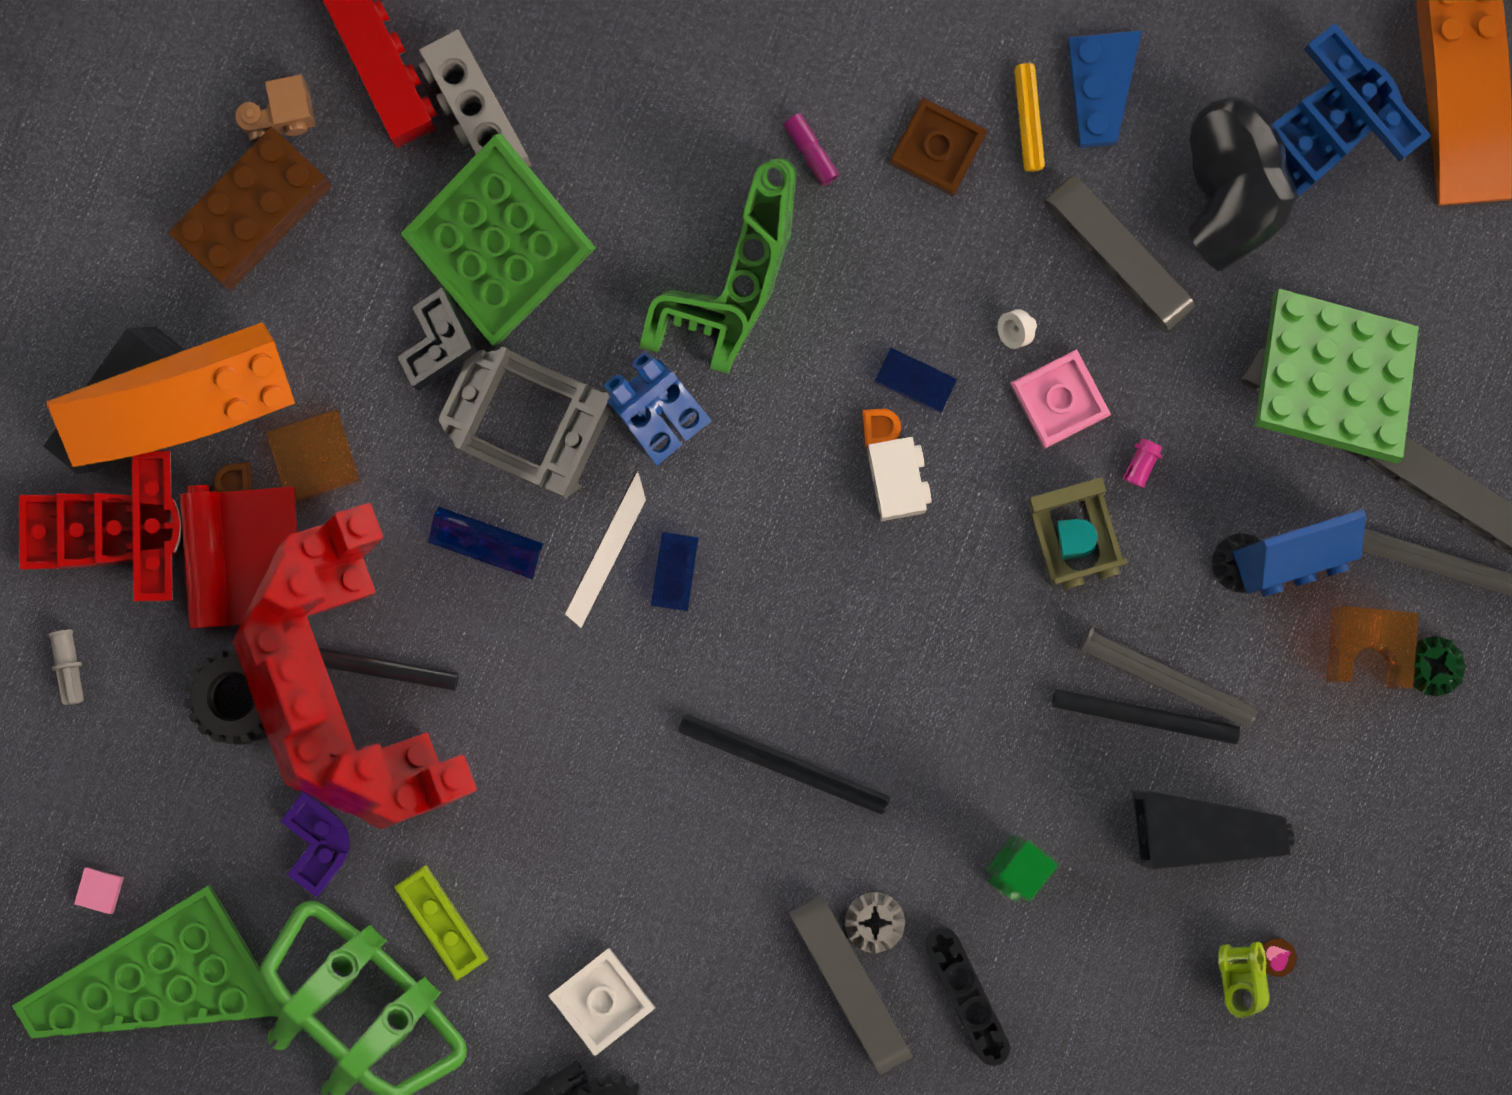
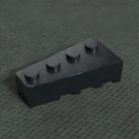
[43,327,185,474]

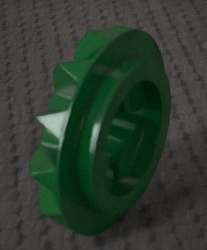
[1405,636,1467,696]

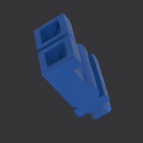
[604,352,712,466]

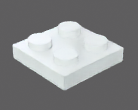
[549,948,655,1056]

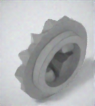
[845,892,905,953]

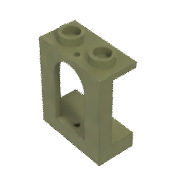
[1026,477,1128,590]

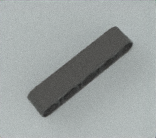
[1044,176,1195,332]
[789,894,913,1076]

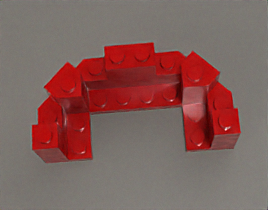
[232,503,477,830]

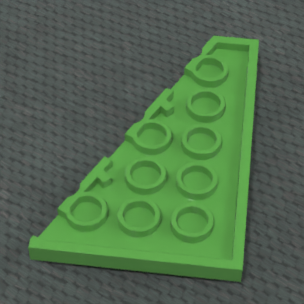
[12,885,283,1038]

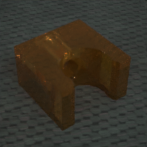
[1327,606,1419,690]

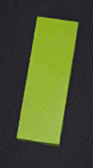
[394,865,489,981]

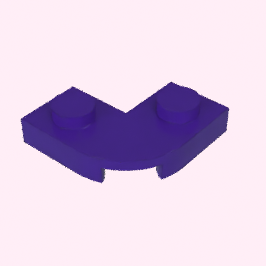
[280,791,350,897]

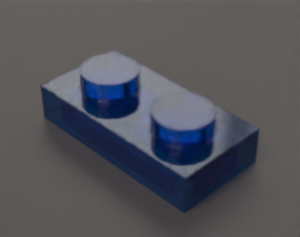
[874,348,957,414]
[651,532,699,612]

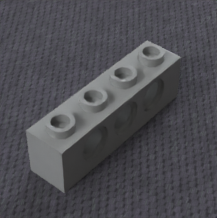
[419,29,531,167]

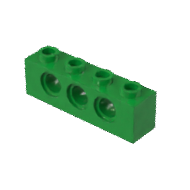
[985,835,1059,902]

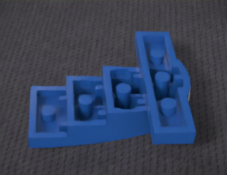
[1273,23,1431,198]

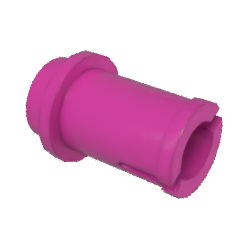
[1122,438,1162,488]

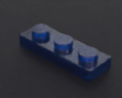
[428,507,544,579]

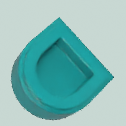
[1057,519,1098,560]

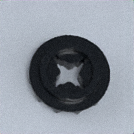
[1212,533,1260,593]

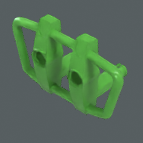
[260,901,467,1095]

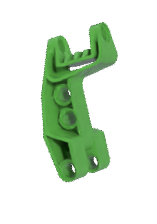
[640,158,797,374]

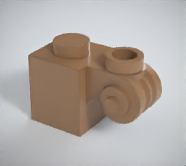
[236,74,316,143]

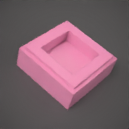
[74,867,124,914]

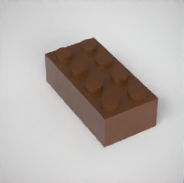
[168,126,332,291]

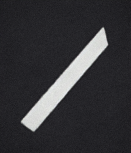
[565,471,646,628]

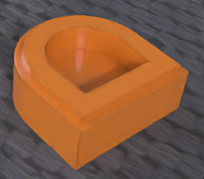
[862,409,901,448]

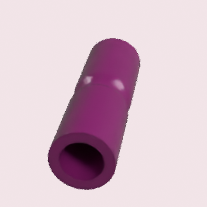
[783,113,840,187]

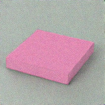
[1010,349,1111,449]

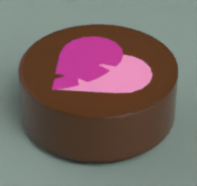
[1262,938,1297,977]

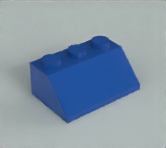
[1233,509,1366,597]

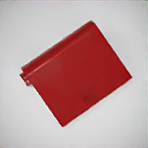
[179,485,298,629]

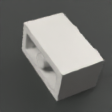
[867,437,932,521]

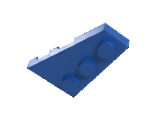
[1067,31,1142,148]

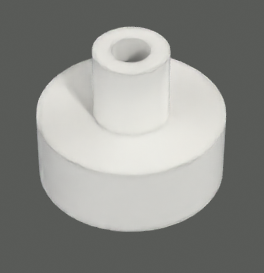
[998,309,1037,349]

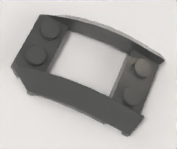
[438,346,614,498]

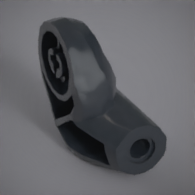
[1189,96,1298,271]

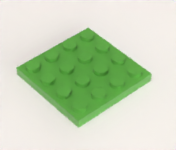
[401,134,596,346]
[1255,289,1419,464]

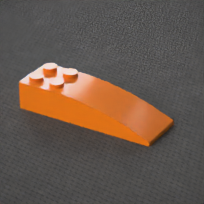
[1416,0,1512,206]
[46,322,295,467]

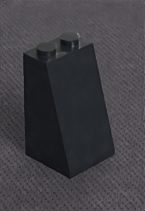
[1133,791,1295,869]

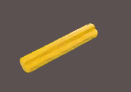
[1014,63,1045,172]

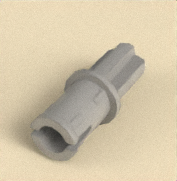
[49,629,84,705]

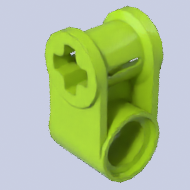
[1218,942,1269,1018]

